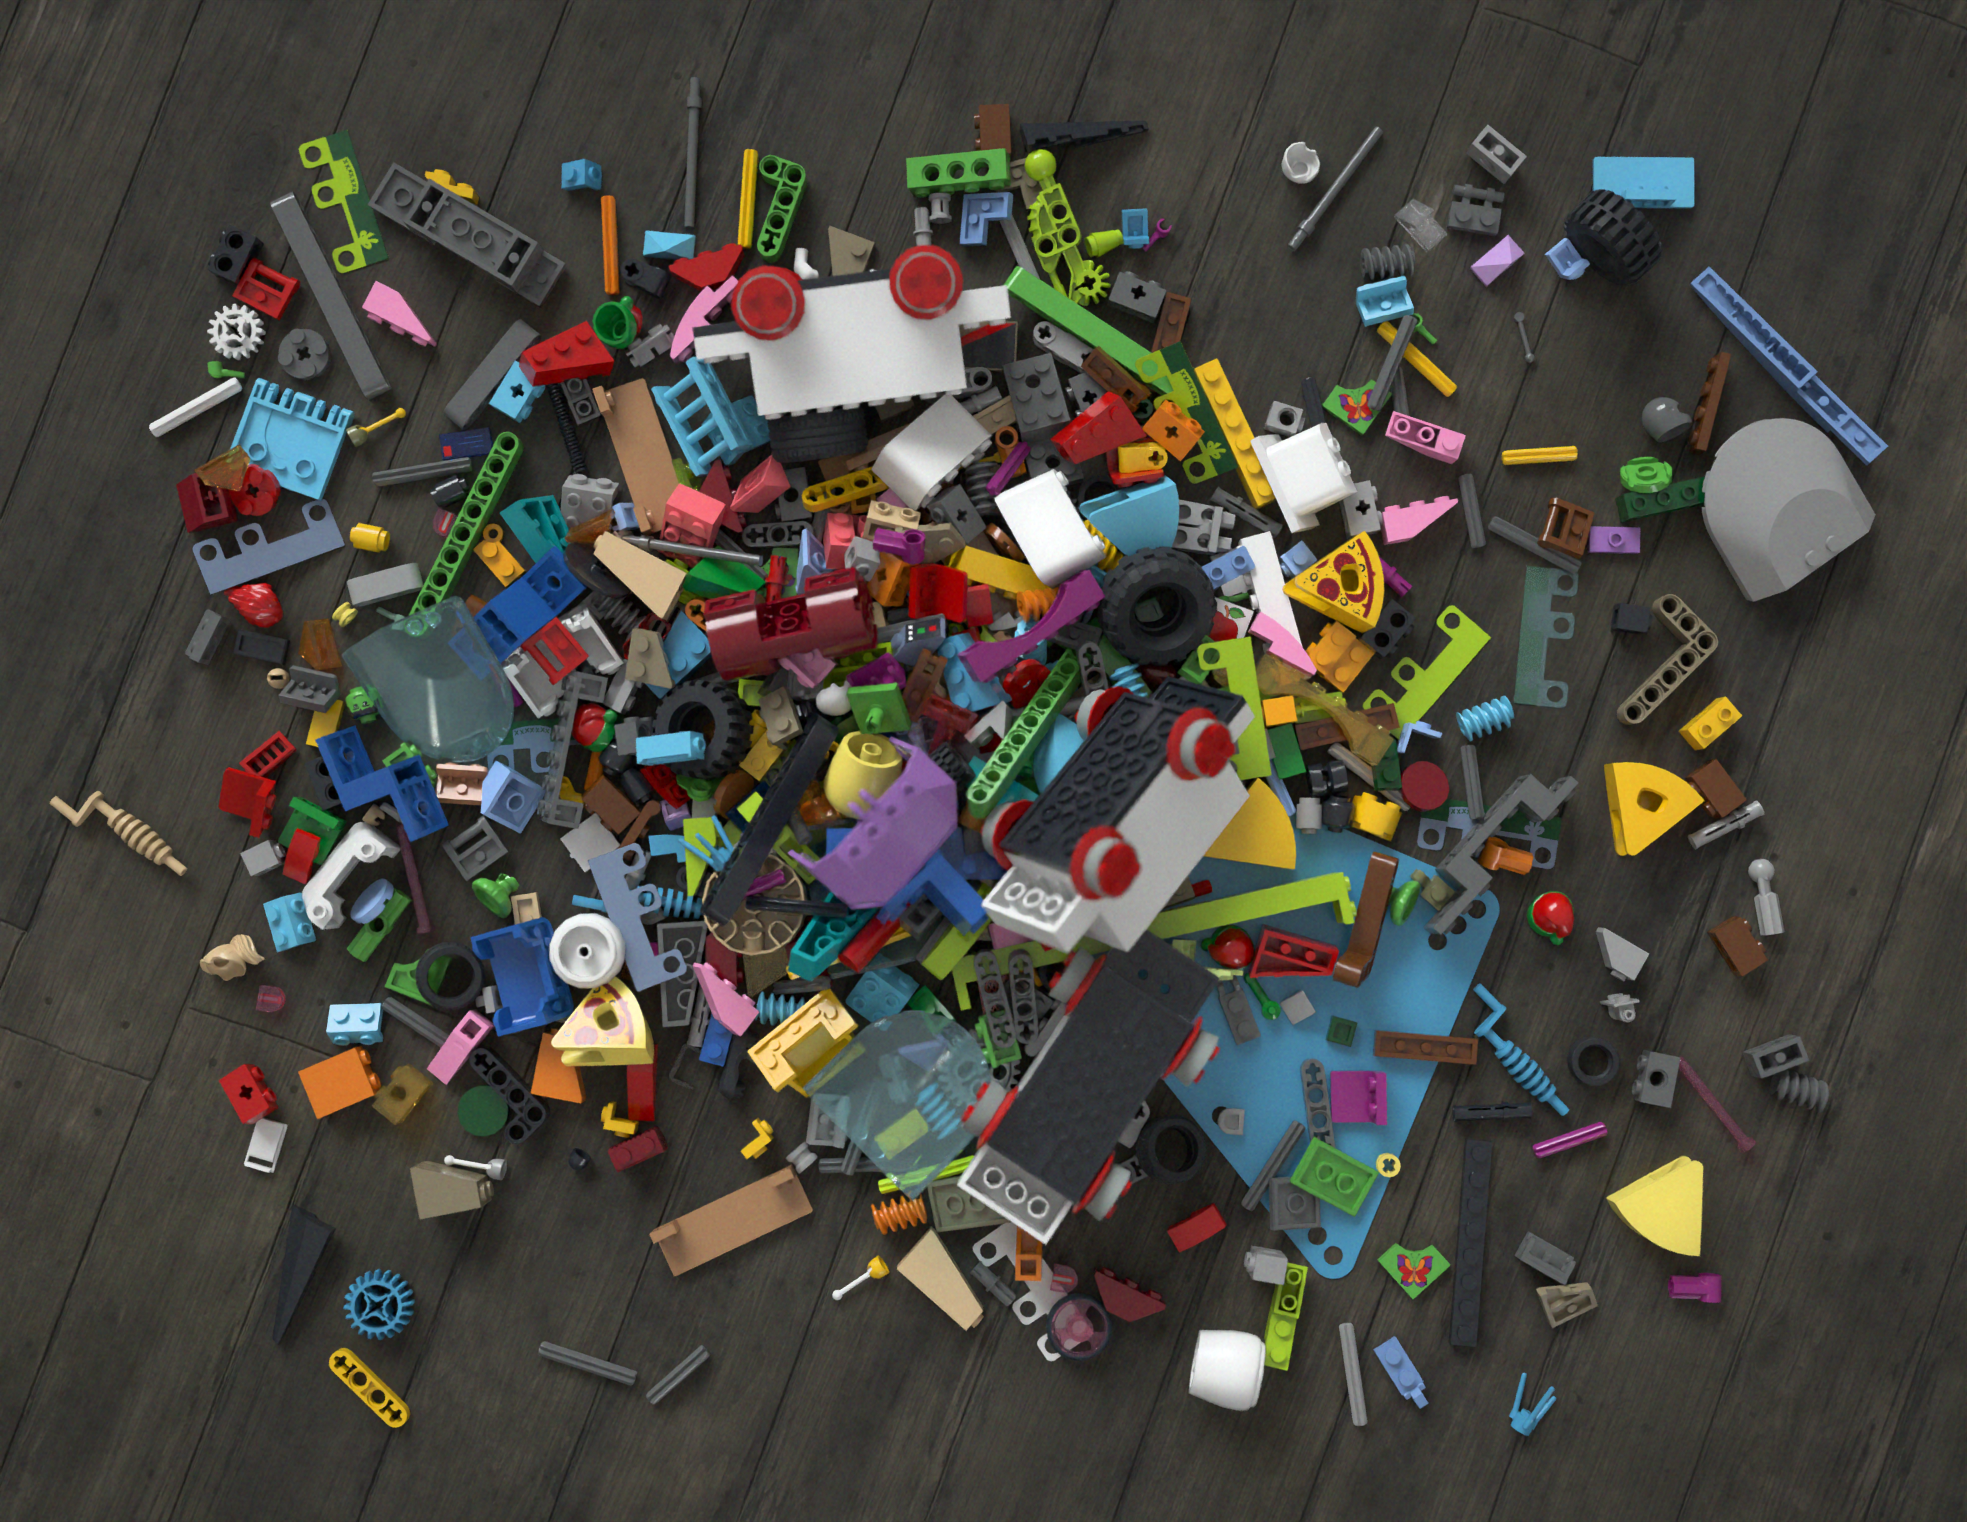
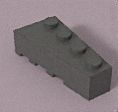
[657,921,708,1027]

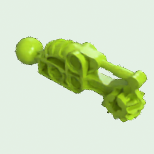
[1024,149,1111,306]

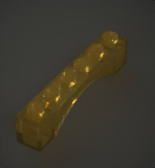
[1255,654,1394,766]

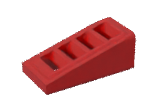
[239,731,296,778]

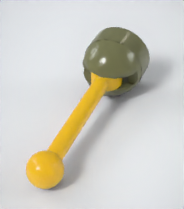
[346,408,406,447]

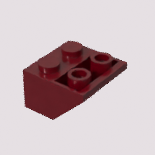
[176,468,238,534]

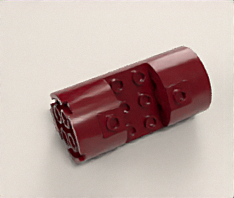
[703,567,878,681]

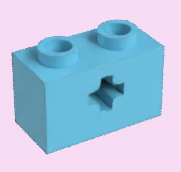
[489,360,545,423]

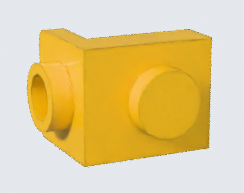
[601,1101,639,1137]
[741,1118,774,1159]

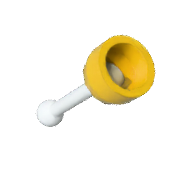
[832,1256,889,1300]

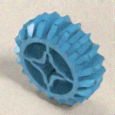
[344,1269,415,1340]

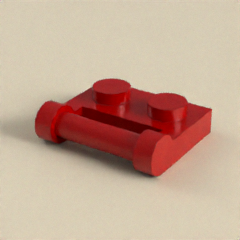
[232,258,300,321]
[520,617,589,686]

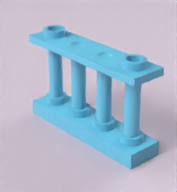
[651,357,753,477]

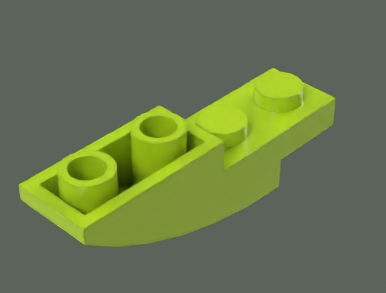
[737,791,821,884]
[921,882,993,980]
[1264,1262,1308,1371]

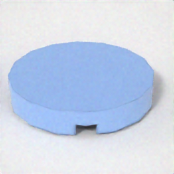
[350,878,394,924]

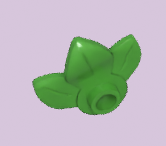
[676,774,725,802]

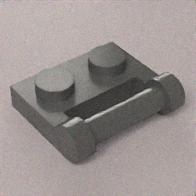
[442,815,510,881]

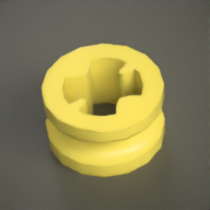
[332,602,358,627]
[1376,1153,1401,1177]

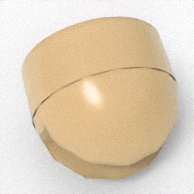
[267,668,290,689]
[362,804,385,826]

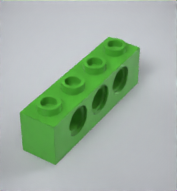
[906,148,1011,197]

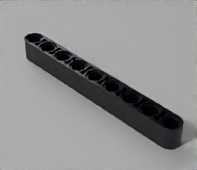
[700,714,839,926]

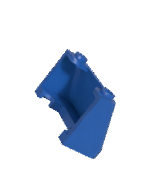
[470,917,574,1036]

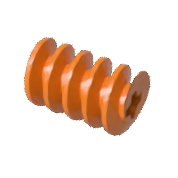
[1017,587,1059,623]
[871,1191,927,1235]

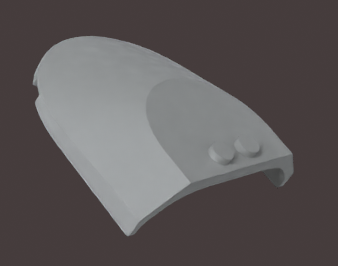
[1702,418,1876,602]

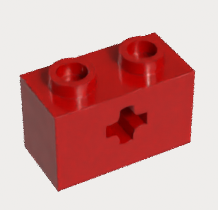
[219,1064,279,1124]

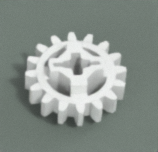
[207,304,266,360]

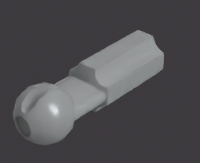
[1748,859,1785,936]

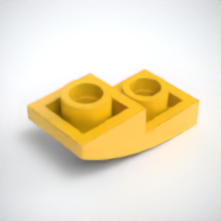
[425,169,479,205]

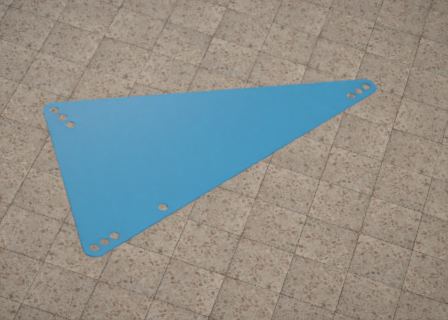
[878,640,1499,1279]

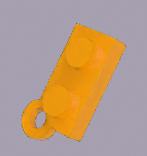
[473,524,526,588]

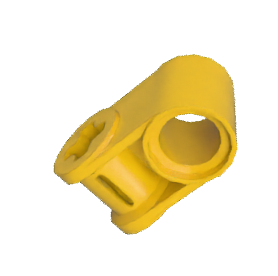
[1118,442,1168,473]

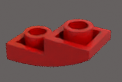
[640,764,691,809]
[283,828,321,885]
[1167,1203,1227,1252]

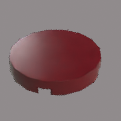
[1401,761,1449,812]

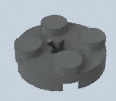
[278,328,331,381]

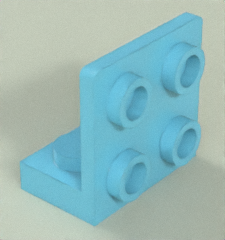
[702,395,771,466]

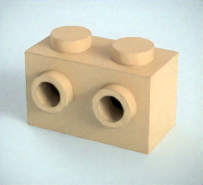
[862,500,921,540]

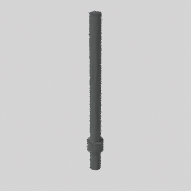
[684,77,702,229]
[1287,126,1383,251]
[622,535,763,566]

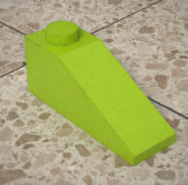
[683,817,722,896]

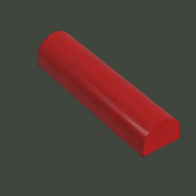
[838,902,911,973]

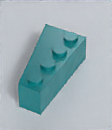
[788,892,881,981]

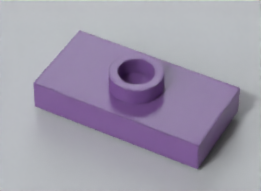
[1587,526,1640,554]

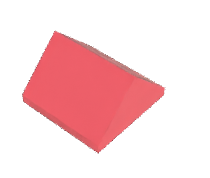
[730,455,791,513]

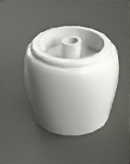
[549,914,625,988]
[1189,1330,1266,1411]

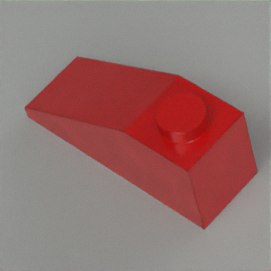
[627,1044,658,1121]

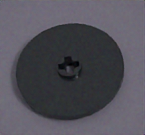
[563,542,631,598]

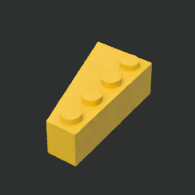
[944,546,1053,600]

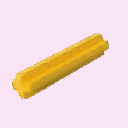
[1502,446,1578,465]

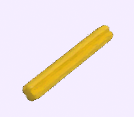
[738,149,758,249]
[1377,321,1457,397]

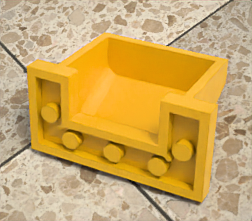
[747,988,865,1098]

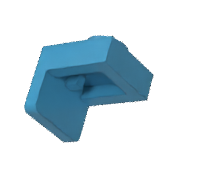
[562,159,602,191]
[1122,209,1149,248]

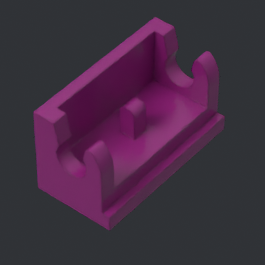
[846,652,906,689]

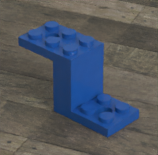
[449,546,587,680]
[316,725,449,842]
[877,854,989,936]

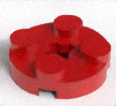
[227,464,281,516]
[1002,659,1051,709]

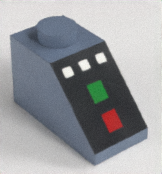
[891,617,945,667]

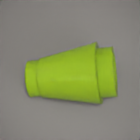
[1084,229,1123,258]

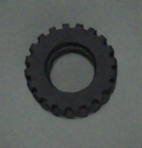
[1564,189,1663,287]
[652,680,754,780]

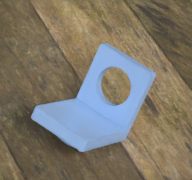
[1397,721,1442,753]

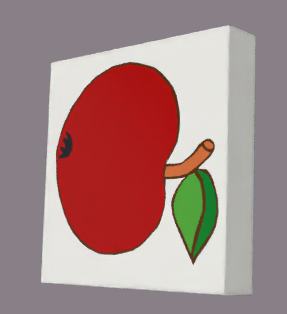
[1208,597,1254,642]

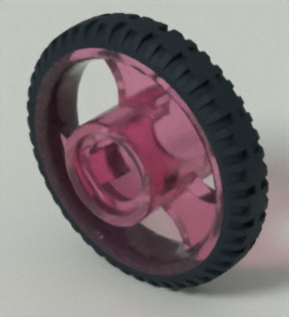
[1046,1293,1112,1361]

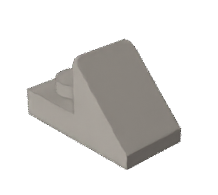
[964,700,1012,749]

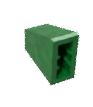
[682,545,766,599]

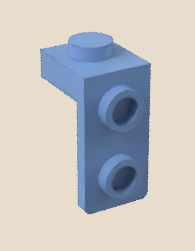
[1201,546,1255,590]

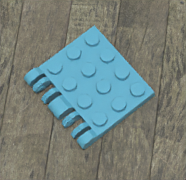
[224,378,354,501]

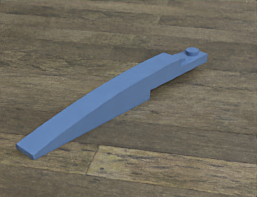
[1690,267,1888,465]

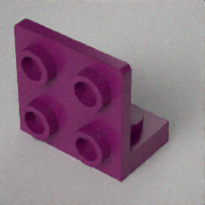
[1330,1071,1387,1125]

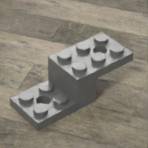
[1002,353,1084,486]

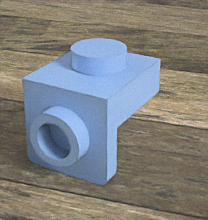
[1545,238,1590,280]

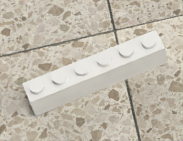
[1236,531,1311,687]

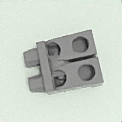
[1171,500,1235,556]

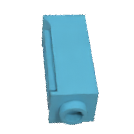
[636,731,706,766]

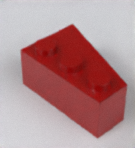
[519,321,614,386]
[1050,391,1147,464]
[1248,924,1339,978]

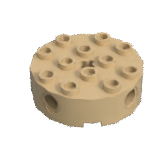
[702,855,807,955]

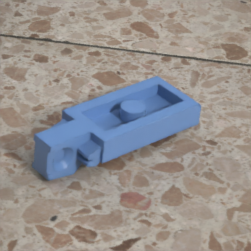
[1373,1336,1428,1409]

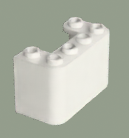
[871,394,992,511]

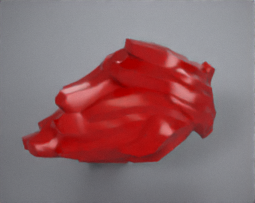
[224,583,283,628]

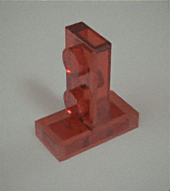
[920,694,978,757]

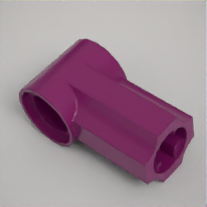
[873,528,925,564]
[1668,1273,1722,1303]

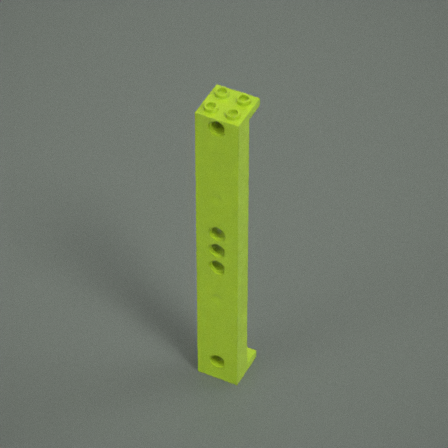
[952,872,1357,1010]

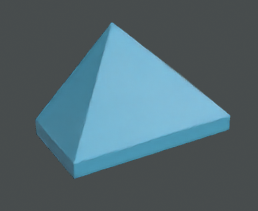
[643,231,696,260]

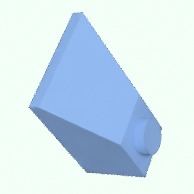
[796,528,836,595]
[481,761,545,834]

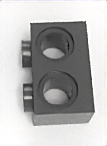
[614,717,655,755]

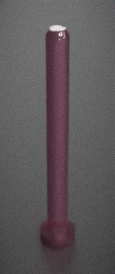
[396,824,435,935]
[1679,1056,1756,1153]

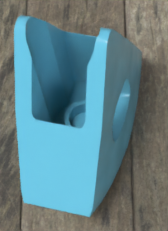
[1079,475,1179,557]
[1033,714,1084,794]

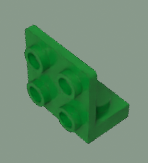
[278,797,347,865]

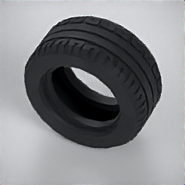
[768,406,868,463]

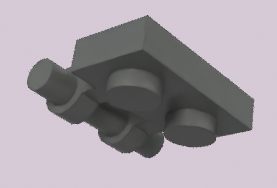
[1446,184,1504,236]

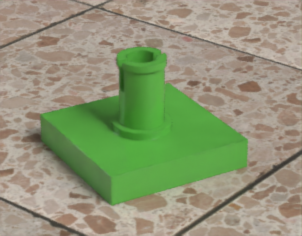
[846,683,912,735]

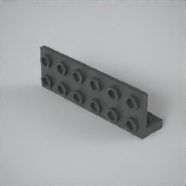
[537,671,608,829]

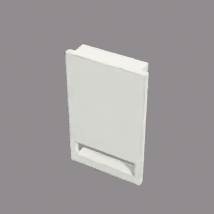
[244,1118,288,1173]

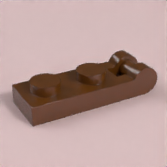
[1081,346,1151,413]
[901,648,948,723]
[618,800,662,862]

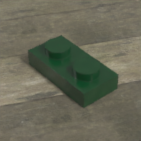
[1368,739,1402,791]

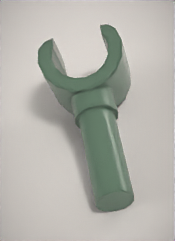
[377,607,408,631]

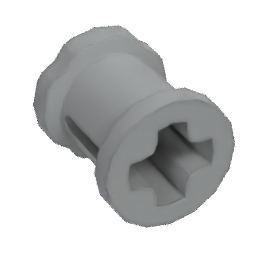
[929,193,952,224]

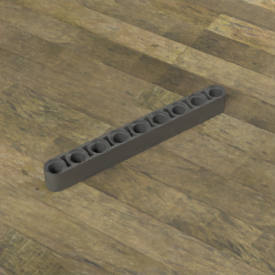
[270,191,391,400]

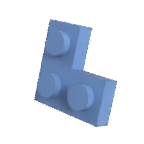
[960,192,1013,247]

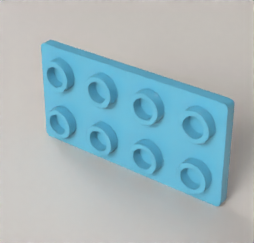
[1593,157,1694,208]

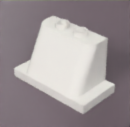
[1250,423,1357,533]

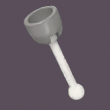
[444,1155,507,1180]

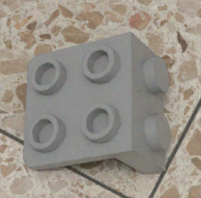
[561,474,619,539]

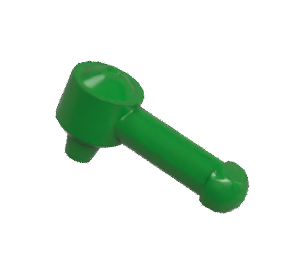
[1244,972,1281,1020]

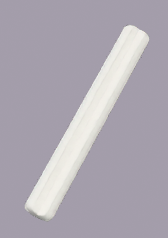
[149,378,242,437]

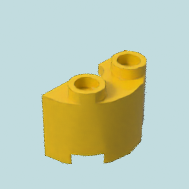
[1351,792,1402,842]

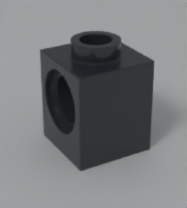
[1610,603,1653,635]

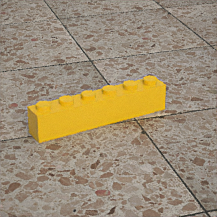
[1194,358,1277,509]

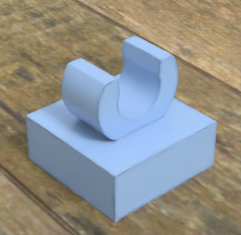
[612,503,639,531]

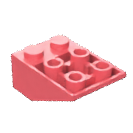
[658,483,726,568]
[823,513,880,570]

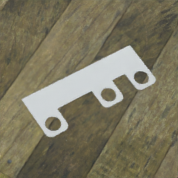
[973,1222,1094,1361]

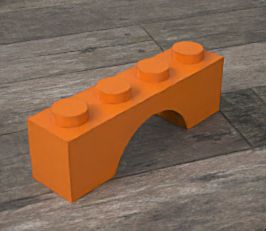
[1015,1225,1043,1281]

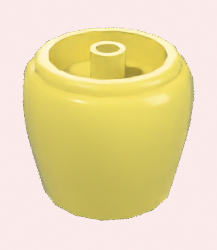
[823,731,903,819]

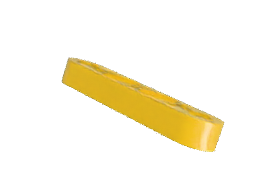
[802,466,889,512]
[329,1348,410,1428]

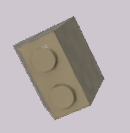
[410,1161,494,1220]

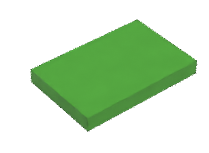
[1289,1137,1379,1217]

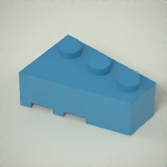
[645,610,712,700]
[937,633,1012,716]

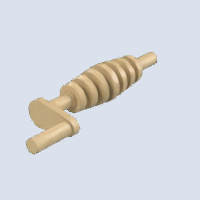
[50,791,187,876]

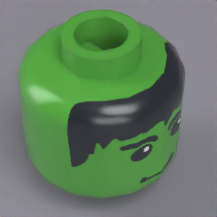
[345,685,383,724]

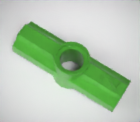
[347,887,412,962]

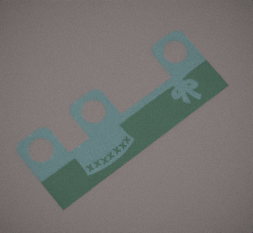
[1514,566,1579,708]

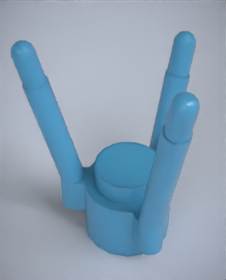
[678,815,734,872]
[1509,1373,1556,1436]

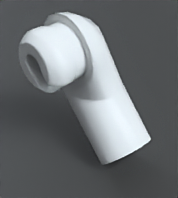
[794,248,819,280]

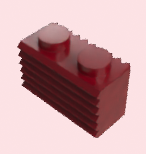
[608,1126,668,1173]

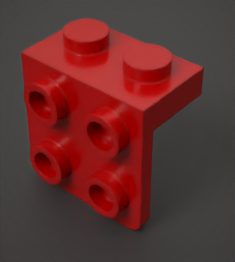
[1105,437,1164,487]
[909,563,968,623]
[219,768,276,838]

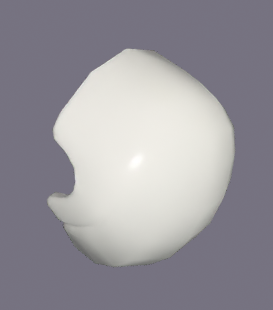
[1281,142,1320,184]
[816,680,852,716]

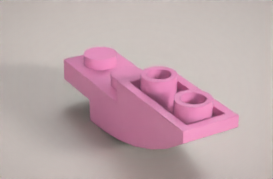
[670,275,738,364]

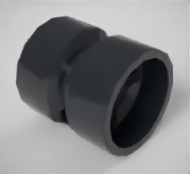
[1306,760,1348,797]

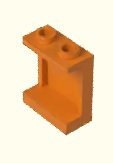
[298,1046,381,1119]

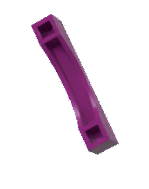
[957,570,1105,683]

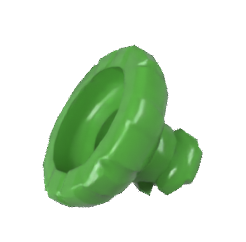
[472,874,519,918]
[1388,881,1421,926]

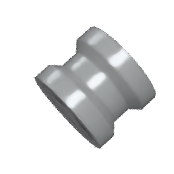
[786,1141,818,1174]

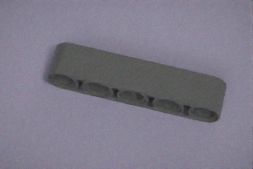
[443,319,541,430]

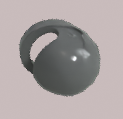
[1641,397,1693,442]

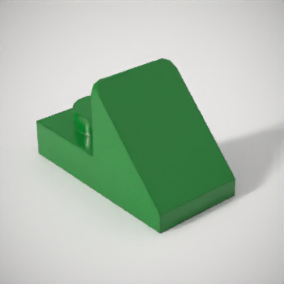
[907,985,955,1037]

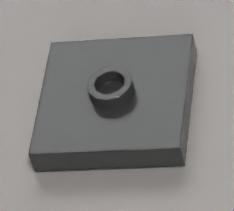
[1269,1176,1321,1231]

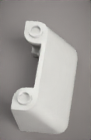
[994,469,1106,589]
[502,604,623,718]
[302,822,401,929]

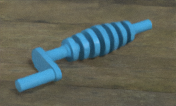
[572,886,702,919]
[1473,983,1569,1116]

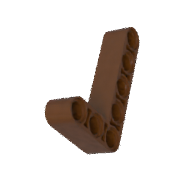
[1333,852,1399,988]

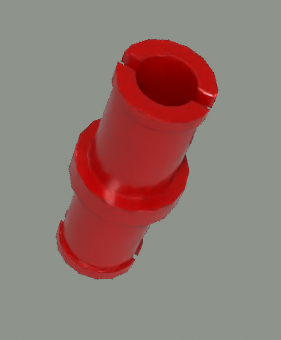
[765,555,787,602]

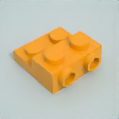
[1305,621,1374,693]

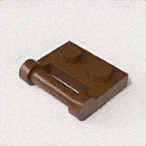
[1537,498,1594,559]

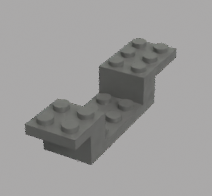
[368,162,567,308]
[1424,774,1578,935]

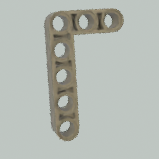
[1617,594,1718,725]

